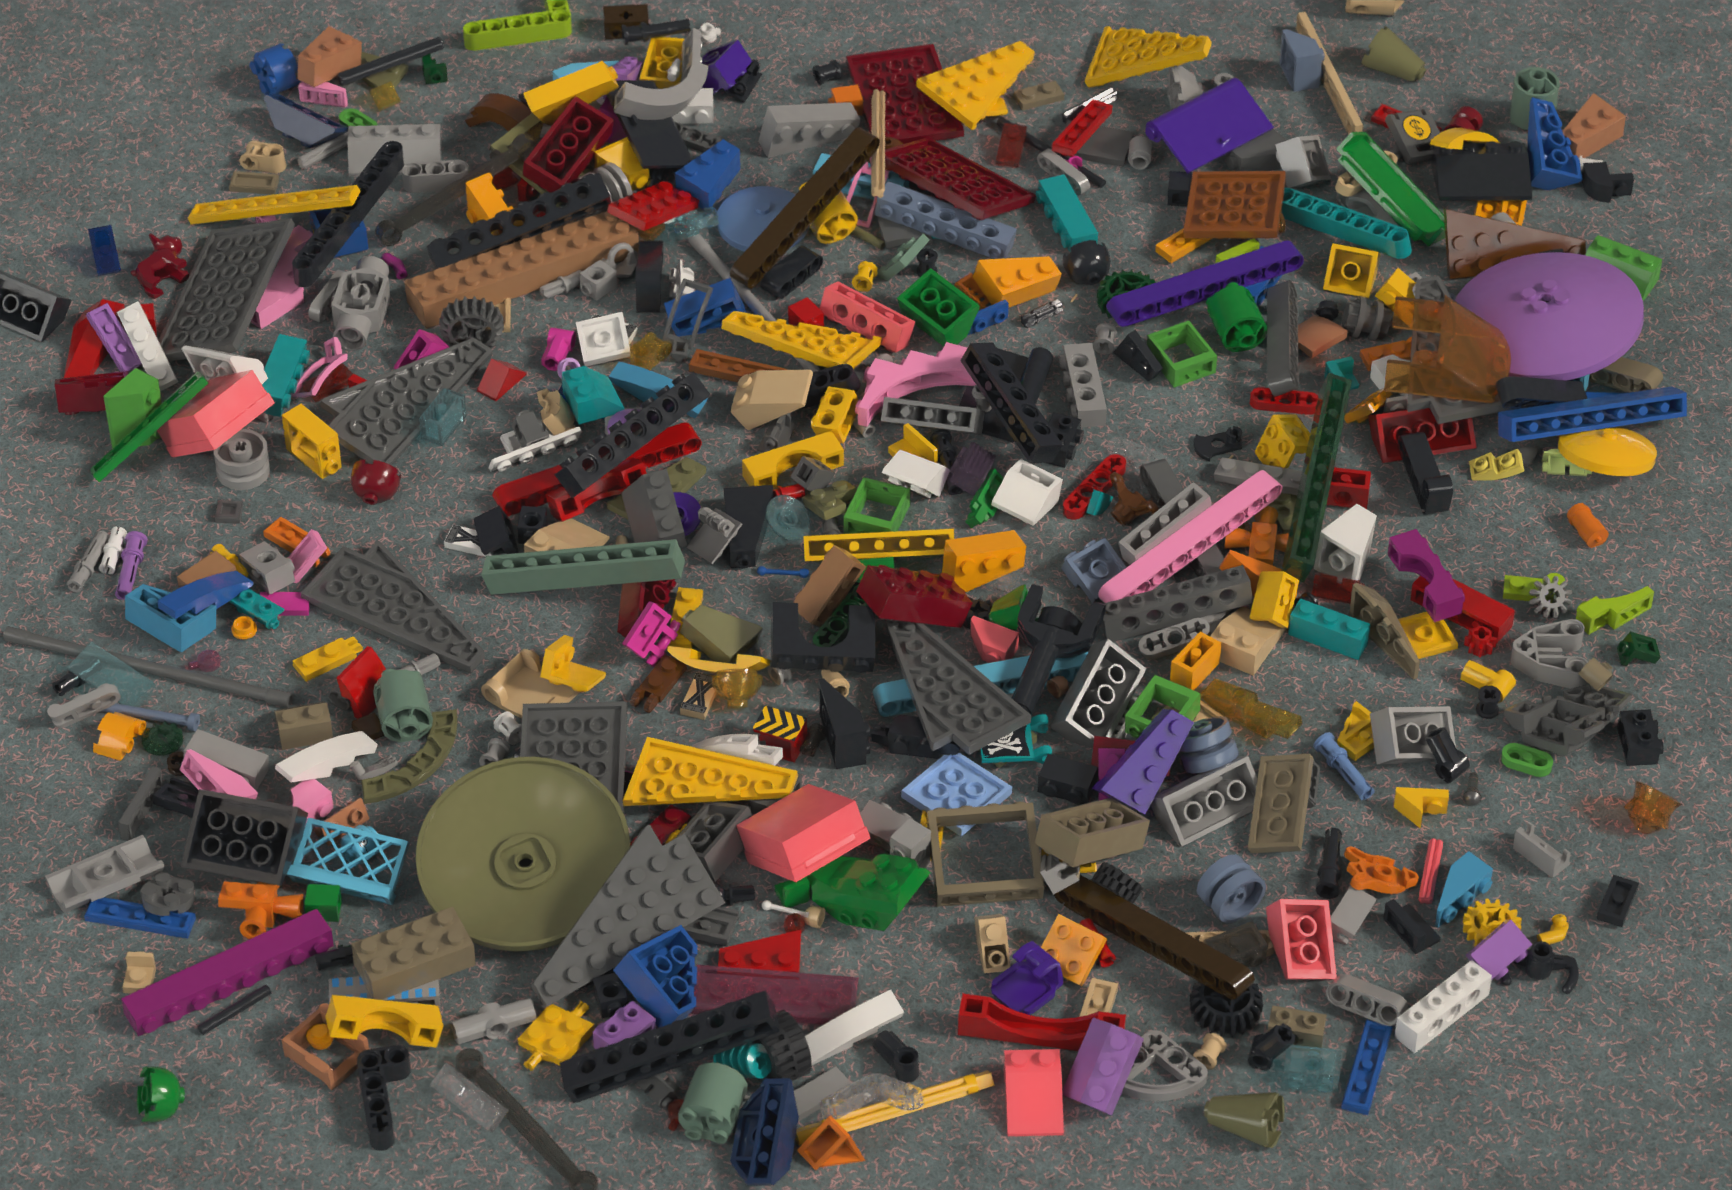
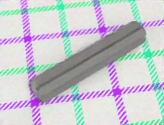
[297,132,348,169]

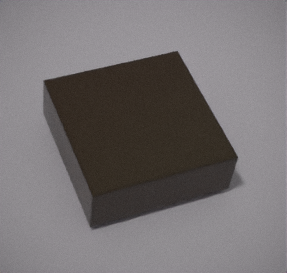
[352,713,385,740]

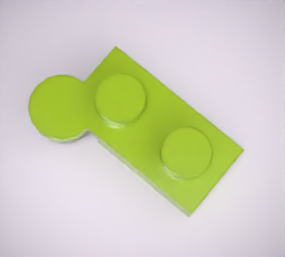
[1503,573,1565,603]

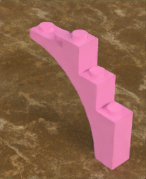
[251,215,313,329]
[855,342,976,427]

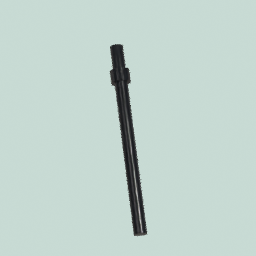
[997,117,1106,188]

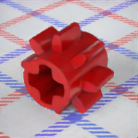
[1464,626,1497,657]

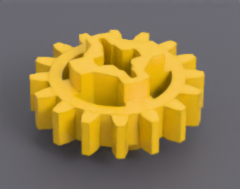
[1463,898,1522,946]

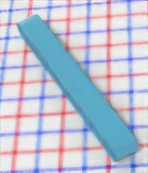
[872,652,1088,717]

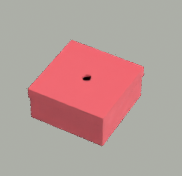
[157,370,275,457]
[736,784,871,882]

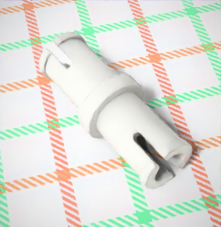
[99,526,127,574]

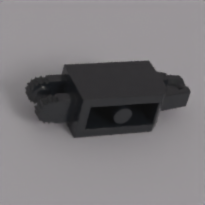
[871,715,960,759]

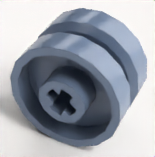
[1179,716,1239,773]
[1196,854,1266,924]

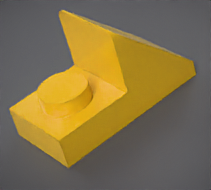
[1394,787,1449,828]

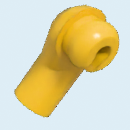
[1537,914,1569,945]

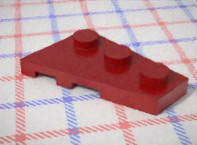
[718,930,801,977]

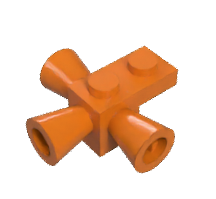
[1224,506,1302,566]
[218,881,304,939]

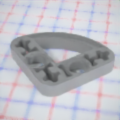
[1122,1030,1208,1101]

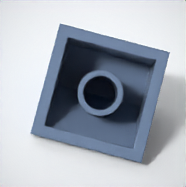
[1279,29,1325,92]

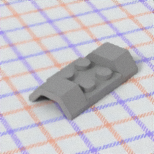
[45,835,164,913]

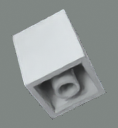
[1314,504,1377,592]

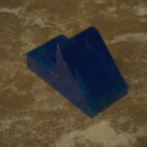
[88,225,121,276]

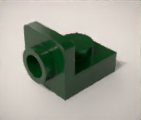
[421,54,448,85]
[1617,632,1661,666]

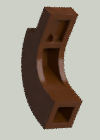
[464,93,543,145]

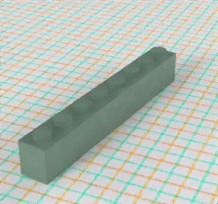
[481,539,685,595]

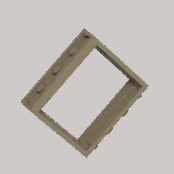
[926,801,1044,907]

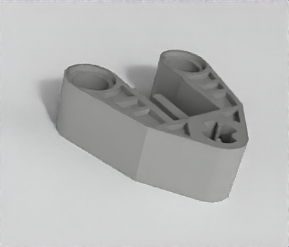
[1510,619,1588,689]

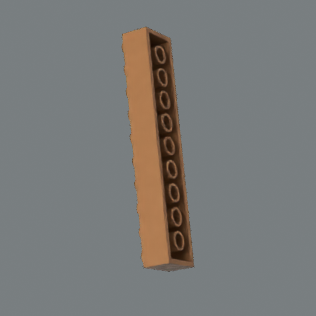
[404,211,639,329]

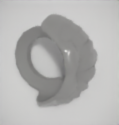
[602,242,638,278]

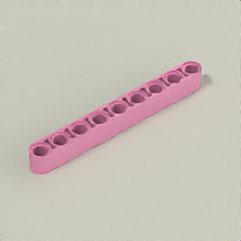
[1098,470,1283,603]

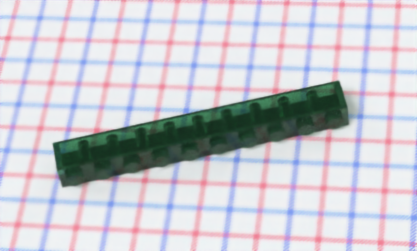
[1281,373,1352,583]

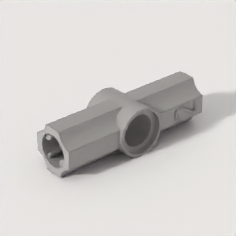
[451,998,536,1045]

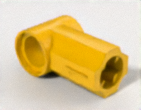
[1460,660,1516,703]

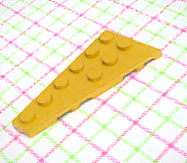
[721,311,882,369]
[623,737,798,806]

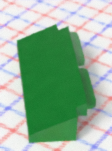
[1336,132,1445,247]

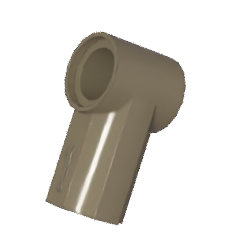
[1578,657,1613,692]

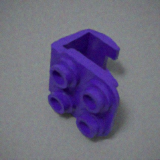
[991,941,1063,1015]

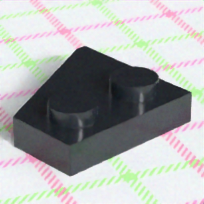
[1113,330,1163,381]

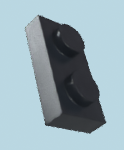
[1597,875,1639,927]

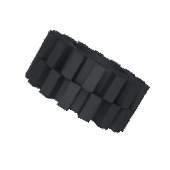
[1091,862,1143,904]

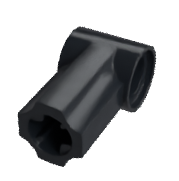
[1425,727,1470,783]
[1248,1023,1295,1071]
[873,1030,919,1083]

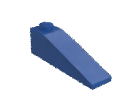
[1527,97,1582,190]

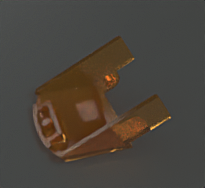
[1384,295,1511,403]

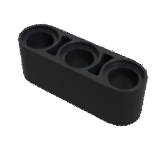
[761,246,823,299]
[802,364,861,408]

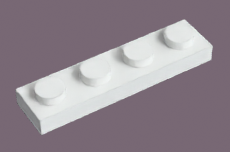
[117,301,179,391]

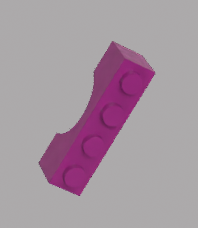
[1387,529,1465,622]

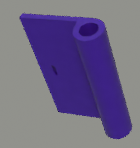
[1145,78,1274,174]

